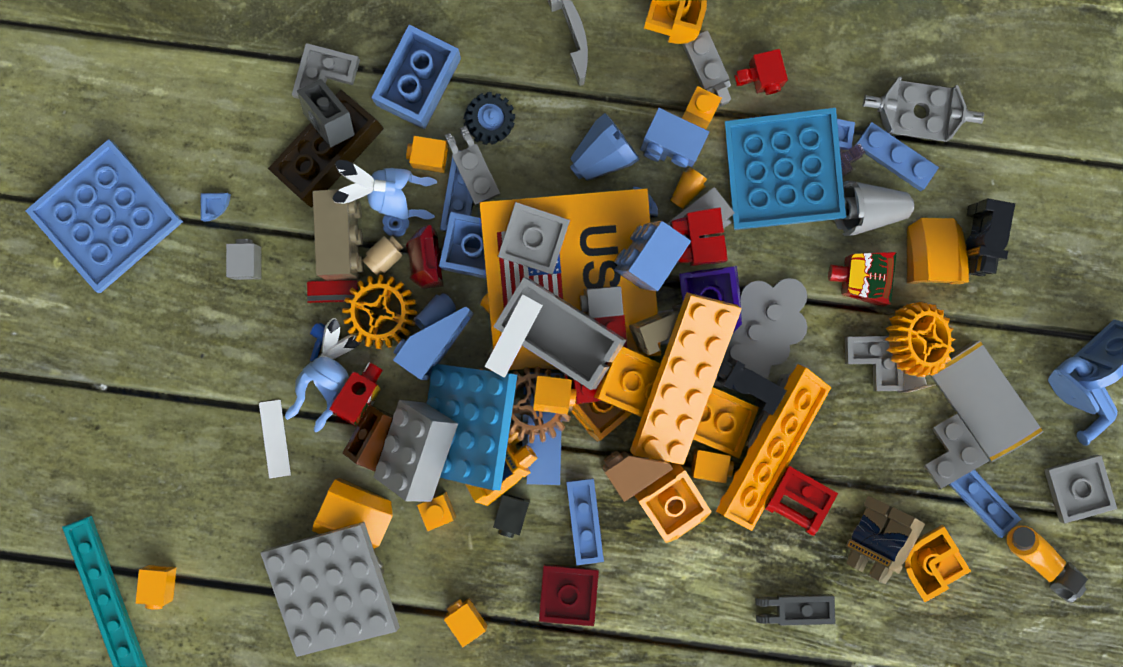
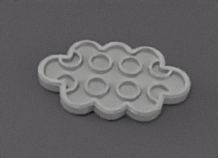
[713,278,807,387]

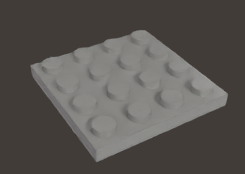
[261,522,400,657]

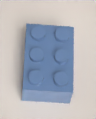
[371,25,461,130]
[614,221,691,291]

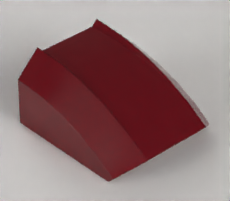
[406,225,444,289]

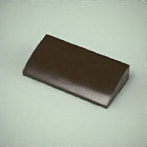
[268,90,384,208]

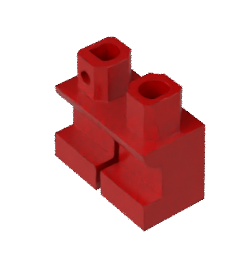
[670,207,728,266]

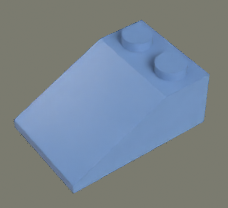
[393,307,474,380]

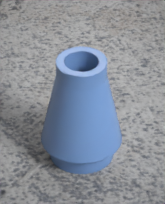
[414,293,456,330]

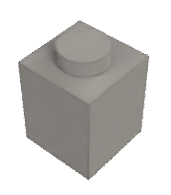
[226,239,261,280]
[580,286,623,318]

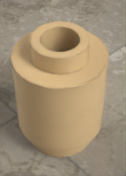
[362,236,403,276]

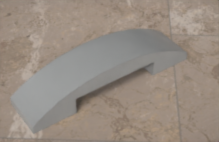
[547,0,588,86]

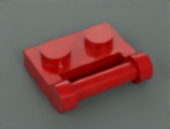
[765,466,838,536]

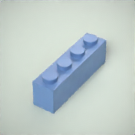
[522,372,563,485]

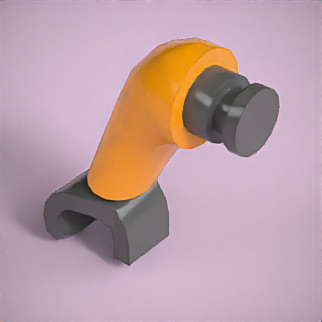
[1007,525,1088,603]

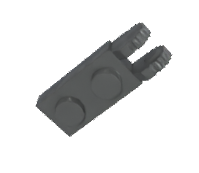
[755,594,835,625]

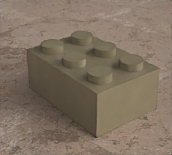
[313,190,364,281]

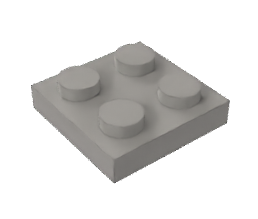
[498,202,570,275]
[1044,455,1117,524]

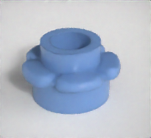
[382,215,409,237]

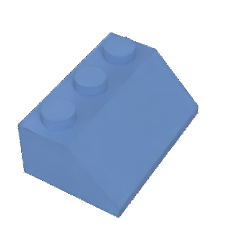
[439,212,486,279]

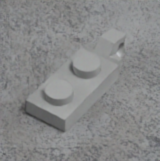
[682,30,731,107]

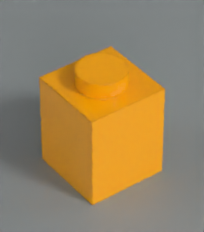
[682,86,722,130]
[406,136,449,173]
[533,376,577,414]
[690,449,734,483]
[417,492,456,532]
[135,565,177,609]
[444,598,488,647]

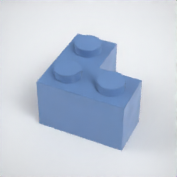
[640,108,709,168]

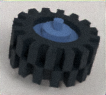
[463,92,515,145]

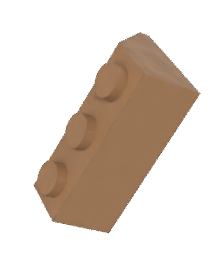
[601,450,673,502]

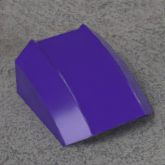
[679,266,742,333]

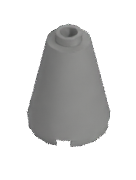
[834,181,915,236]

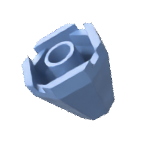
[570,113,640,181]

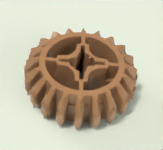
[509,366,573,443]

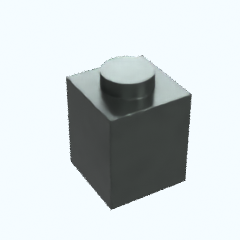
[493,493,530,538]

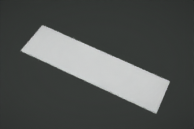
[485,294,543,378]
[259,400,291,478]

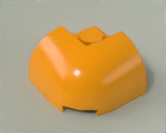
[644,0,707,44]
[905,525,971,602]

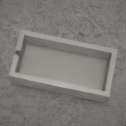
[493,277,626,390]

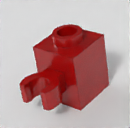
[734,49,788,95]

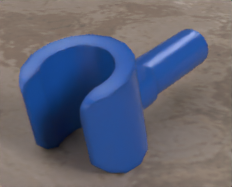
[310,323,325,362]

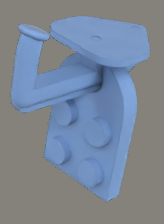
[1048,319,1123,446]

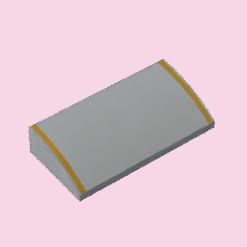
[930,340,1044,462]

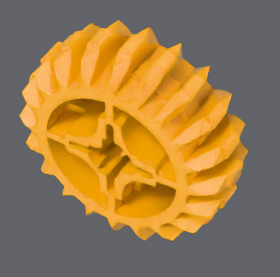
[342,275,418,349]
[884,302,956,377]

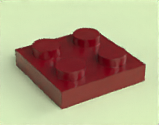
[539,564,599,626]

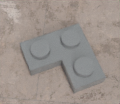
[292,43,360,99]
[845,336,904,391]
[924,414,989,490]

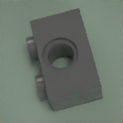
[297,79,354,147]

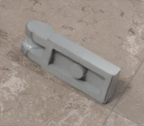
[445,125,500,206]

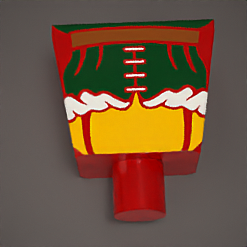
[828,252,897,306]
[329,362,383,427]

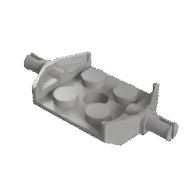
[862,77,984,142]

